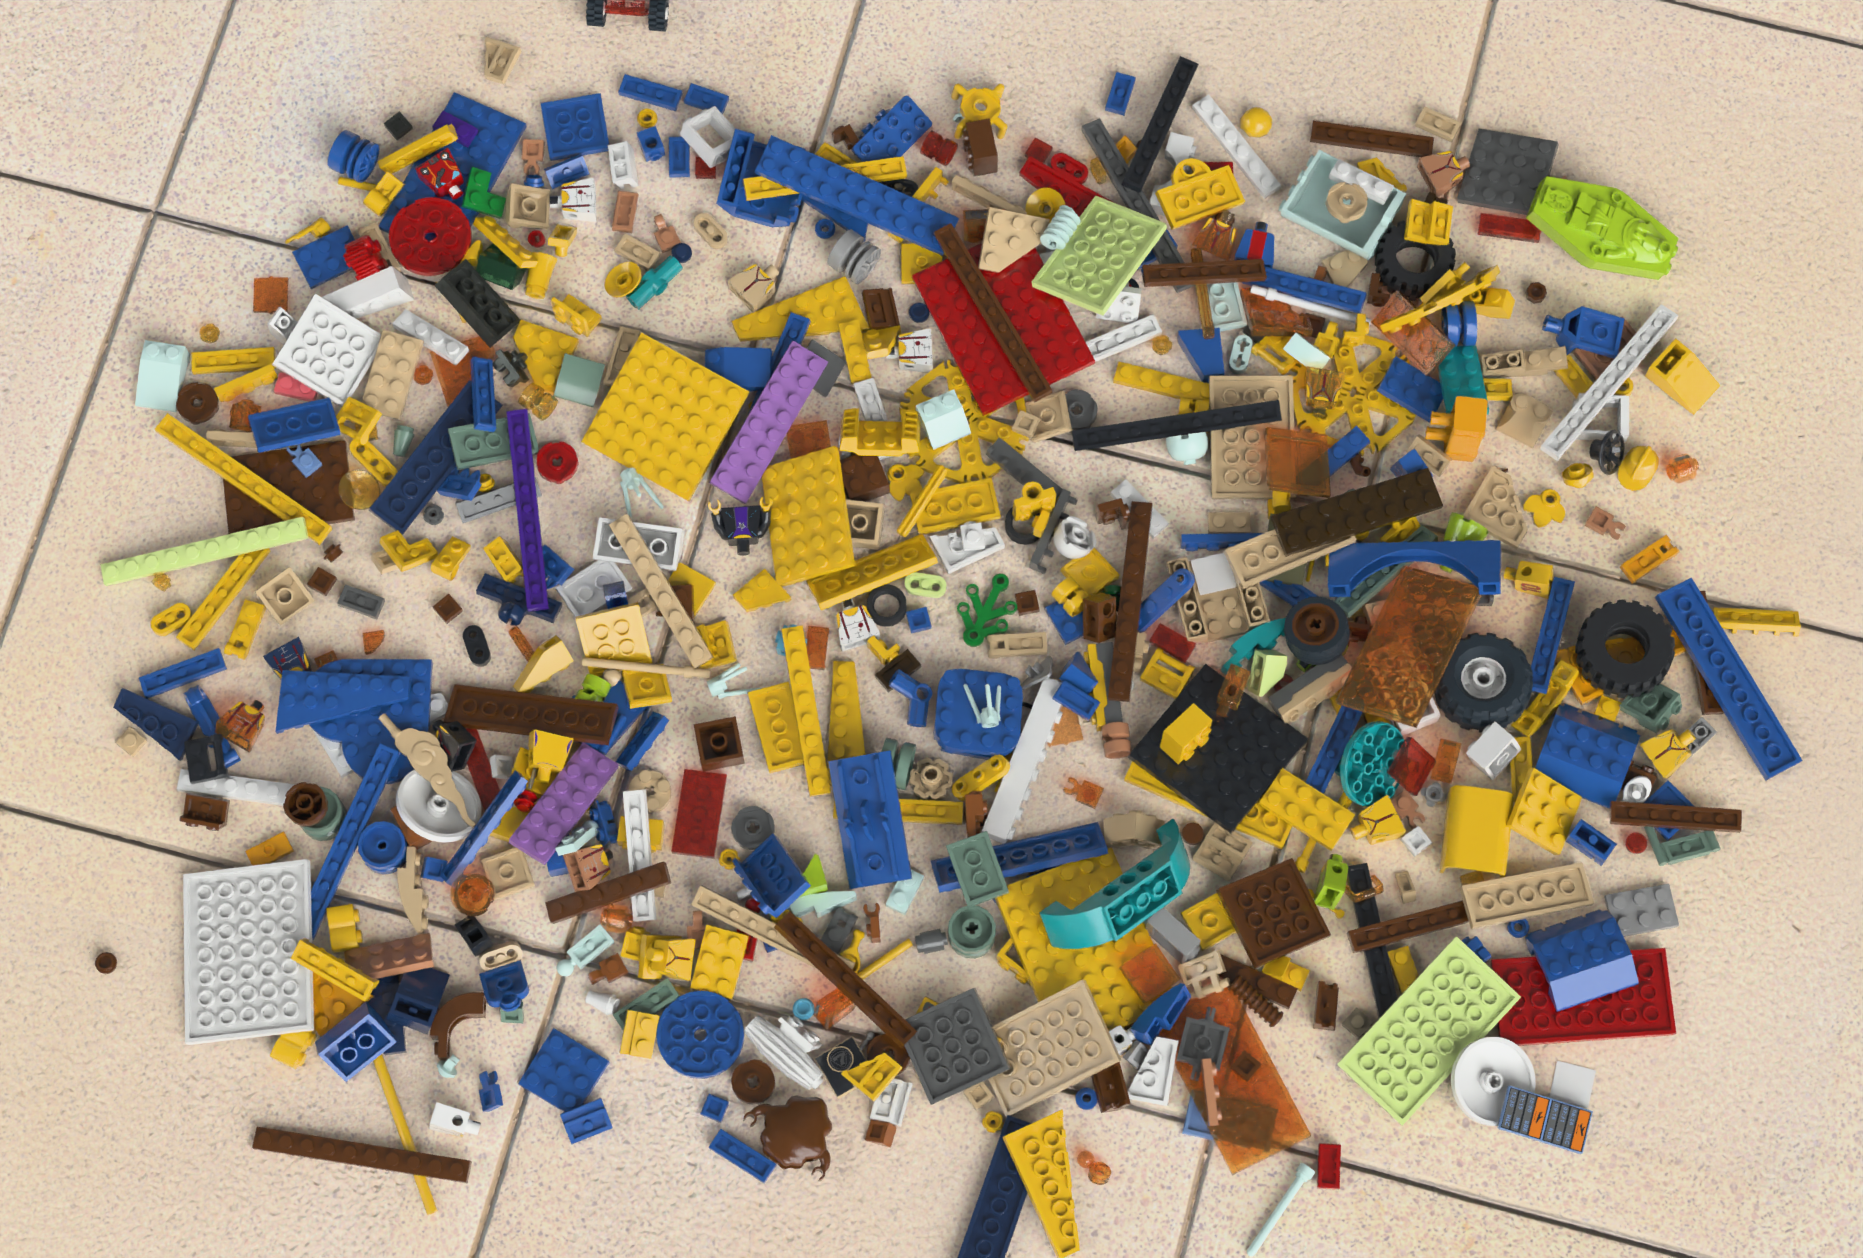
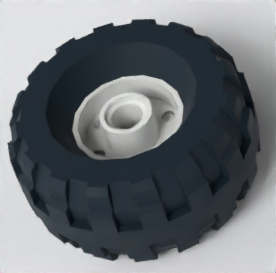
[1433,633,1533,733]

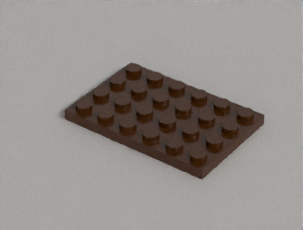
[223,440,355,534]

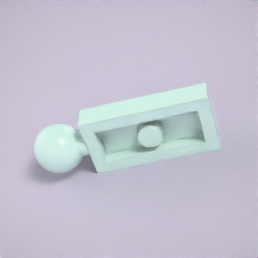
[555,820,599,856]
[556,924,614,976]

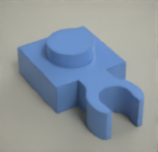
[287,444,322,478]

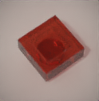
[1025,137,1053,164]
[695,157,716,179]

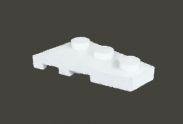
[930,527,1005,574]
[1127,1036,1179,1106]

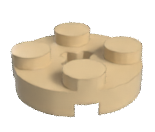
[1325,182,1368,223]
[628,770,671,814]

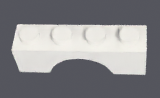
[1150,132,1197,216]

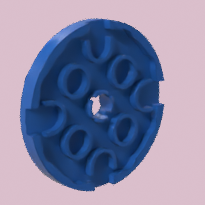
[656,991,744,1079]

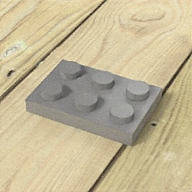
[1604,884,1679,937]

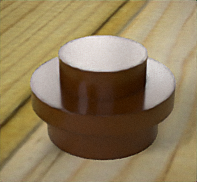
[95,952,117,974]

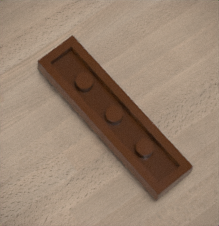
[1218,954,1298,1010]

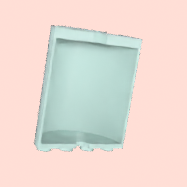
[1278,150,1406,260]

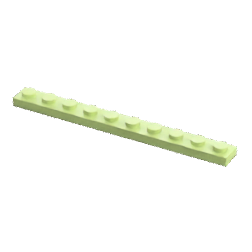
[100,517,309,586]

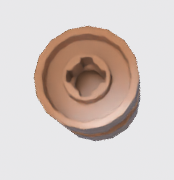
[1101,722,1132,759]

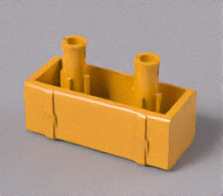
[1425,396,1488,462]

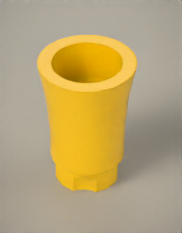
[525,252,557,299]

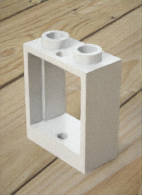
[680,106,735,168]
[1572,393,1629,442]

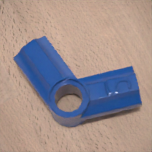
[888,669,932,727]

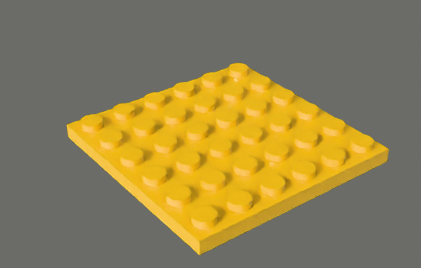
[581,333,749,501]

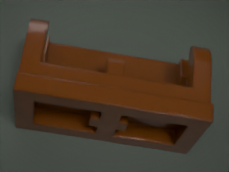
[1313,981,1339,1031]
[1091,1062,1131,1113]

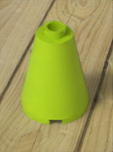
[1440,512,1489,573]

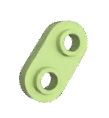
[904,572,946,598]

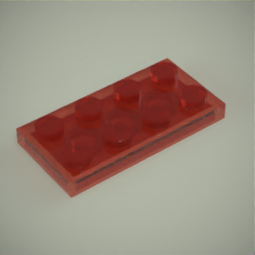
[671,769,727,859]

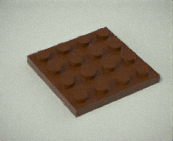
[1216,858,1331,969]

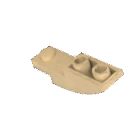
[1481,346,1568,377]
[397,847,429,934]

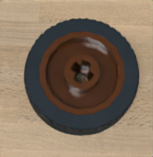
[1284,596,1350,665]

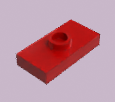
[1317,1143,1341,1190]

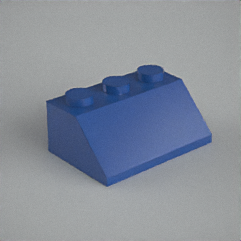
[315,1002,397,1082]

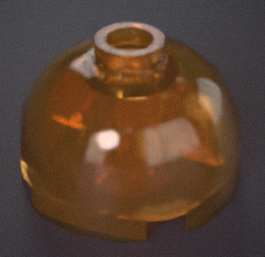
[450,873,495,917]

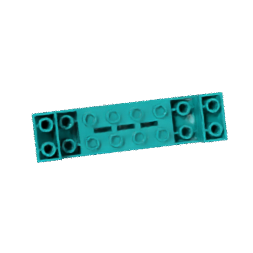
[1039,819,1190,949]

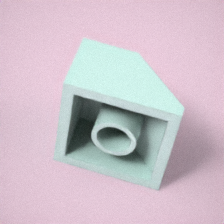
[916,389,971,450]

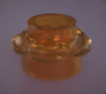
[414,365,433,385]

